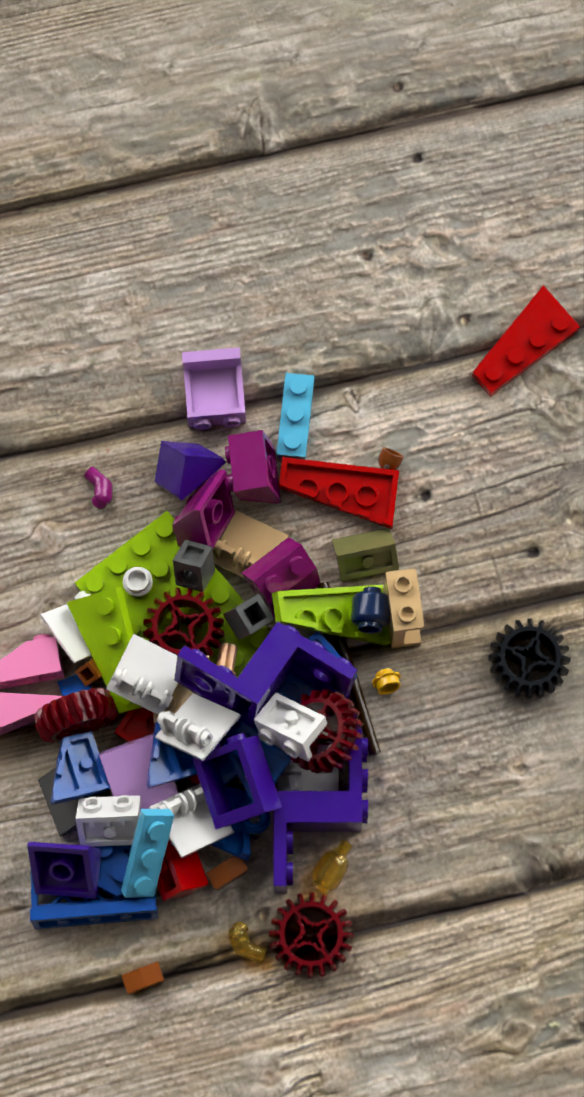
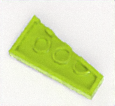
[272,585,391,645]
[66,587,143,713]

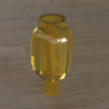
[311,839,353,895]

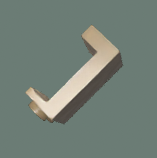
[383,569,424,649]

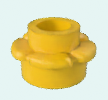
[372,668,401,695]

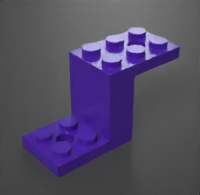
[174,621,357,728]
[273,729,368,894]

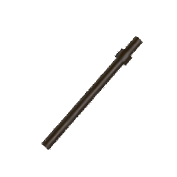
[317,582,381,756]

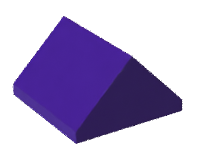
[155,441,226,501]
[27,842,101,898]

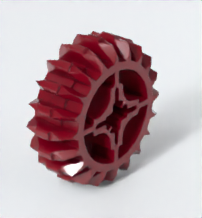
[143,587,224,658]
[34,688,118,743]
[290,689,363,774]
[269,892,354,979]

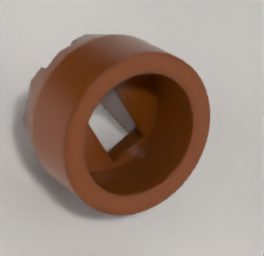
[378,447,404,470]

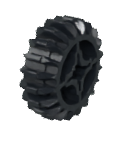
[488,618,571,700]

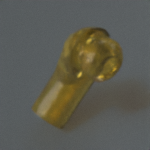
[228,921,267,963]

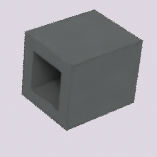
[223,594,275,640]

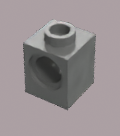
[173,540,215,592]

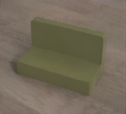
[332,528,399,582]

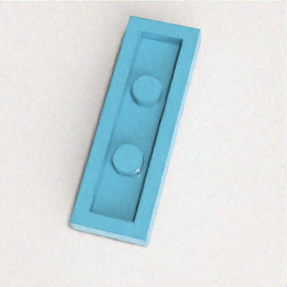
[276,373,314,460]
[121,809,174,898]

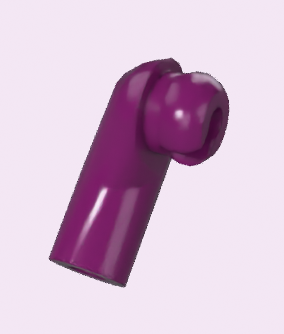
[84,466,113,509]

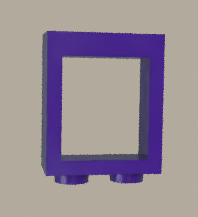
[192,733,282,830]

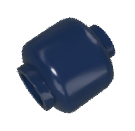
[351,586,390,634]

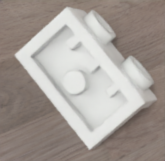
[254,693,327,761]
[75,795,141,847]

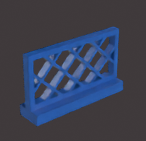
[30,845,159,929]

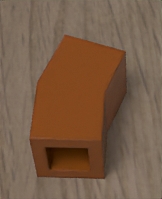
[75,658,103,686]
[206,856,248,890]
[121,961,164,995]

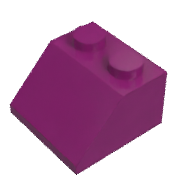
[225,430,281,504]
[172,469,235,548]
[242,537,321,619]

